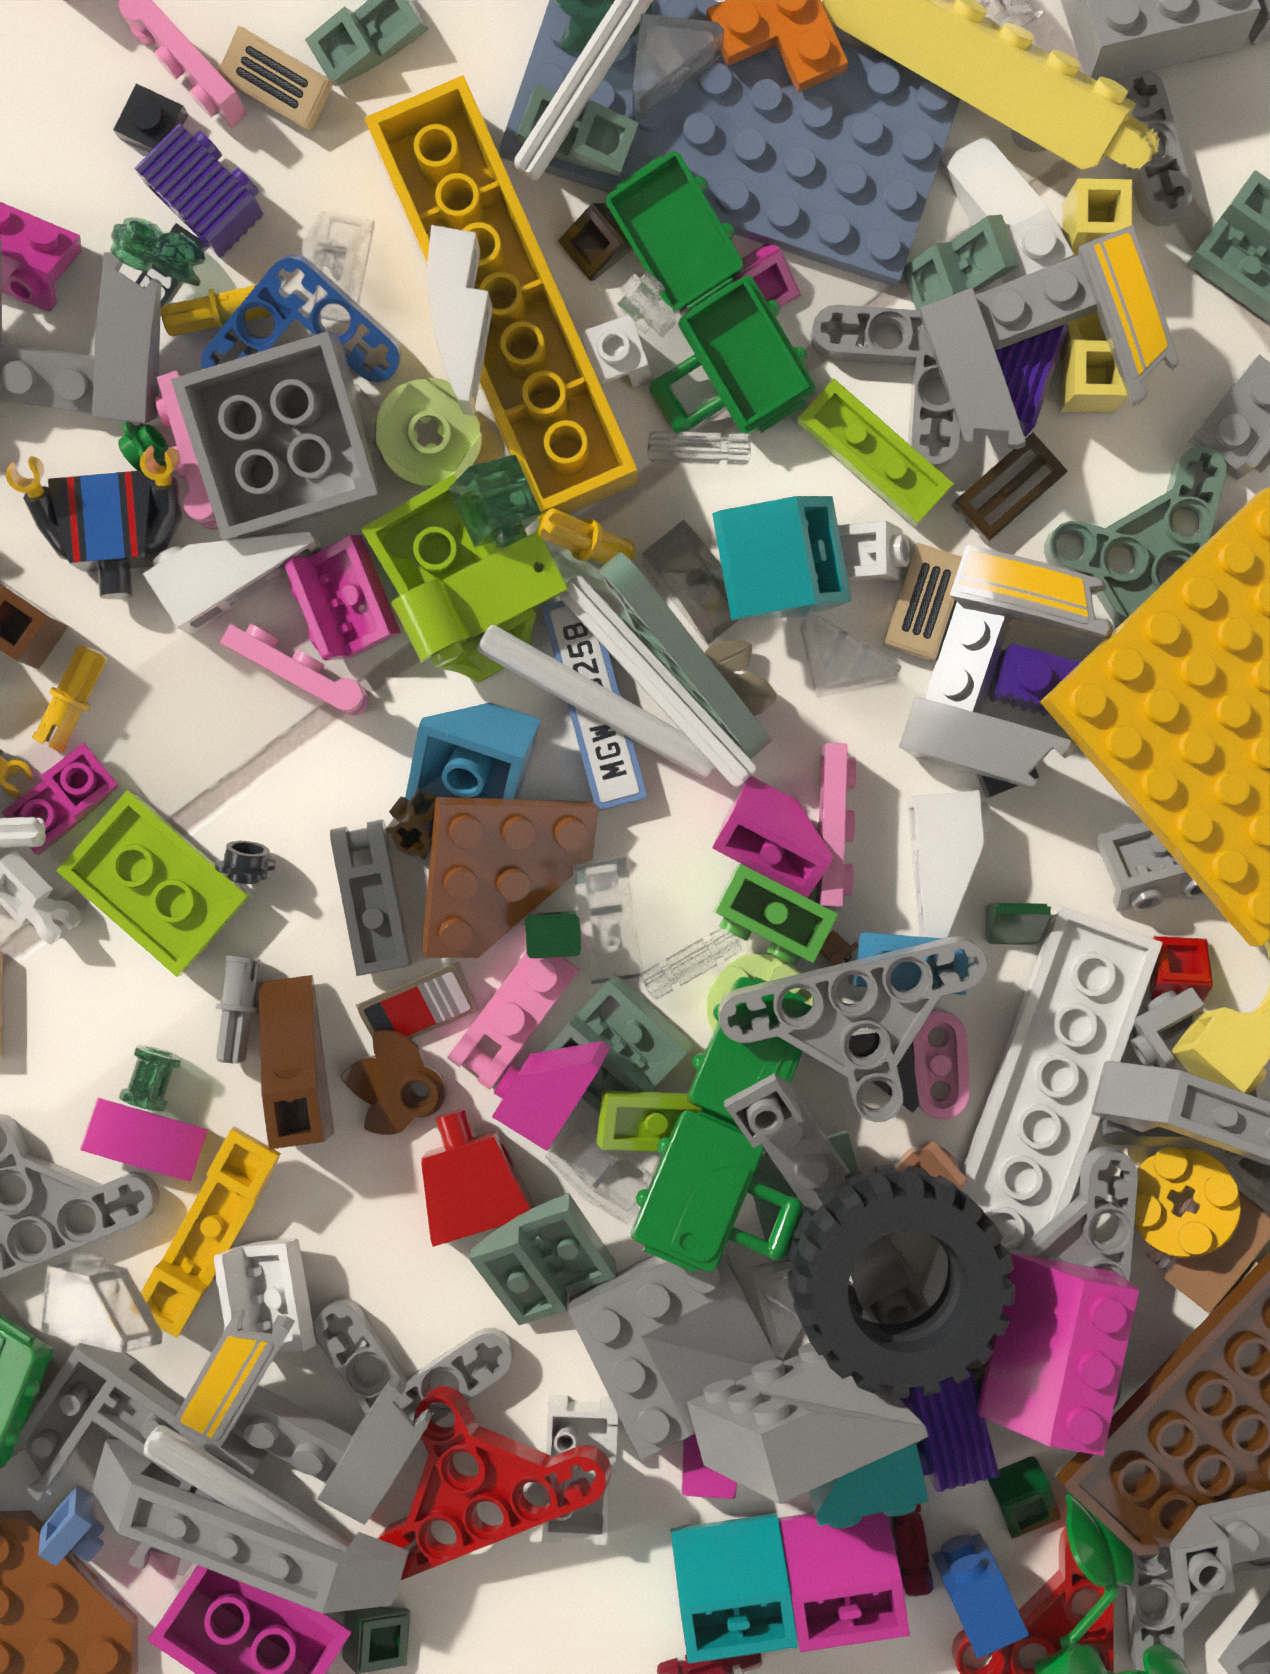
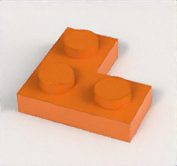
[706,0,848,93]

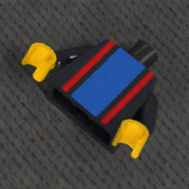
[6,445,182,599]

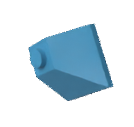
[405,702,541,800]

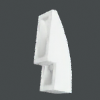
[427,225,493,416]

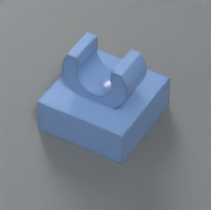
[38,1484,104,1566]

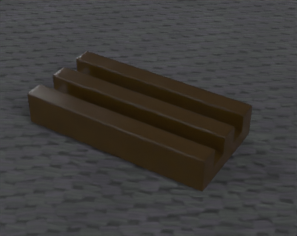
[951,432,1068,544]

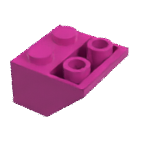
[778,1512,910,1652]

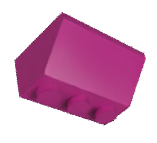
[977,1252,1139,1456]
[147,1565,351,1674]

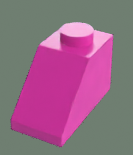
[712,776,833,898]
[492,1041,611,1151]

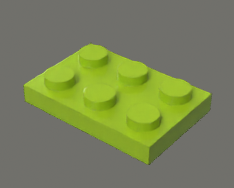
[56,790,252,977]

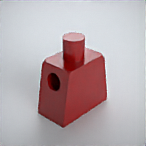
[421,1108,535,1247]

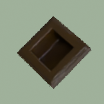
[558,203,633,281]

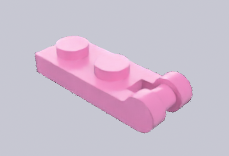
[118,0,247,127]
[155,371,218,530]
[220,623,370,716]
[447,951,580,1090]

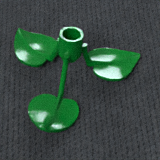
[1035,1493,1191,1674]

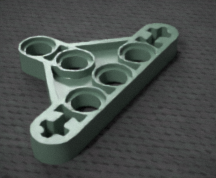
[1044,445,1227,628]
[598,552,772,759]

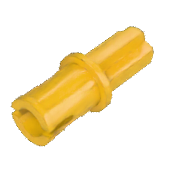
[161,283,271,337]
[536,508,635,565]
[32,645,106,752]

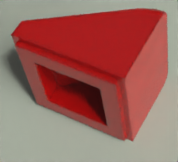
[1149,936,1213,1002]

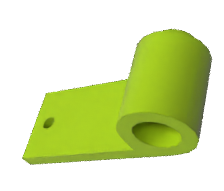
[391,532,569,667]

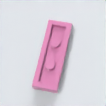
[816,743,856,906]

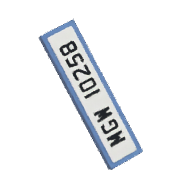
[541,601,648,812]

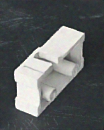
[542,1395,618,1546]

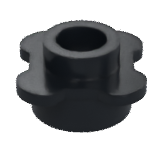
[215,840,276,884]

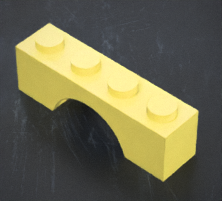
[1060,179,1132,413]
[1171,938,1270,1094]

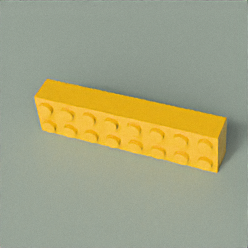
[364,75,638,519]

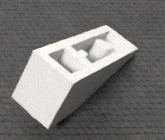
[939,135,1074,283]
[143,531,323,636]
[907,790,991,938]

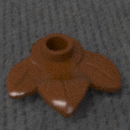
[341,1030,447,1135]

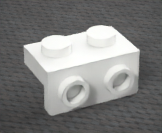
[214,1238,316,1353]

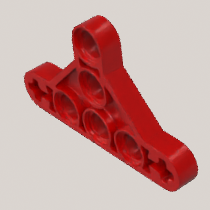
[377,1386,612,1580]
[951,1525,1114,1674]

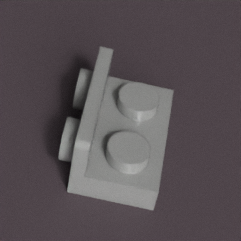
[1188,354,1270,480]
[1097,822,1205,912]

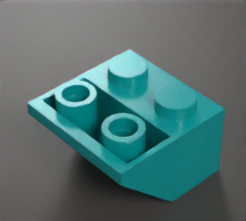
[712,496,852,621]
[808,1443,929,1528]
[670,1513,798,1663]

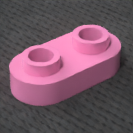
[911,1010,970,1119]

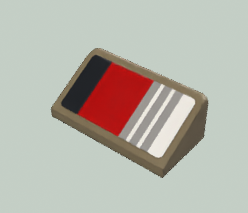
[356,962,479,1039]

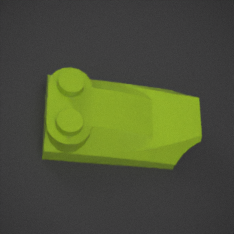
[360,474,536,683]

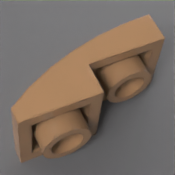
[1164,1190,1270,1314]

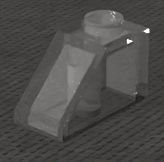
[573,857,644,984]
[41,1253,163,1353]

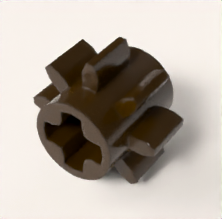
[386,789,438,859]

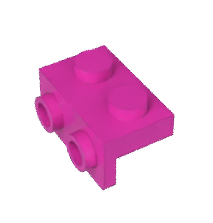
[0,202,81,312]
[284,535,401,661]

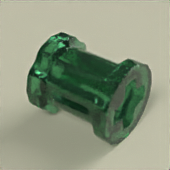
[119,1045,182,1111]

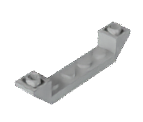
[1091,1061,1270,1166]
[724,1074,930,1324]
[92,1436,409,1614]
[1170,1491,1270,1604]

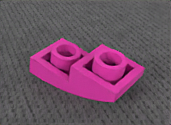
[1,743,119,856]
[80,1097,208,1182]

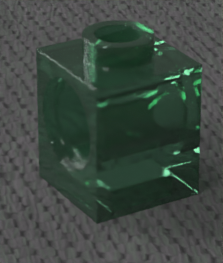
[449,454,541,548]

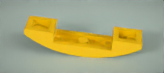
[131,1126,281,1338]

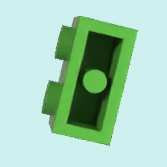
[713,864,838,966]

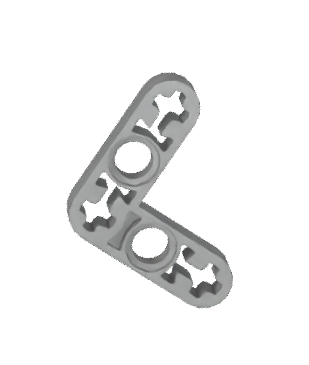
[1011,71,1193,226]
[810,305,960,470]
[314,1298,513,1423]

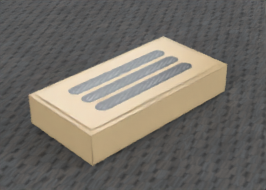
[218,25,335,131]
[883,542,962,662]

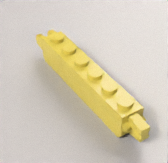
[821,0,1161,170]

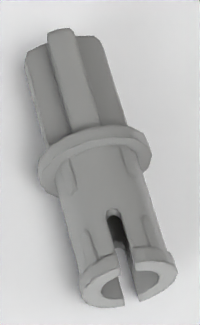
[215,956,261,1064]

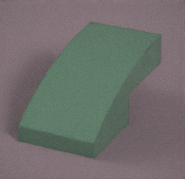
[305,0,429,86]
[514,84,639,176]
[903,214,1020,310]

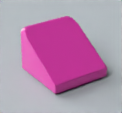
[733,243,802,308]
[681,1433,737,1499]

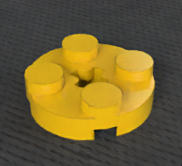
[1134,1147,1241,1259]

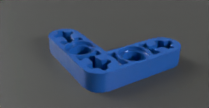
[201,254,402,382]

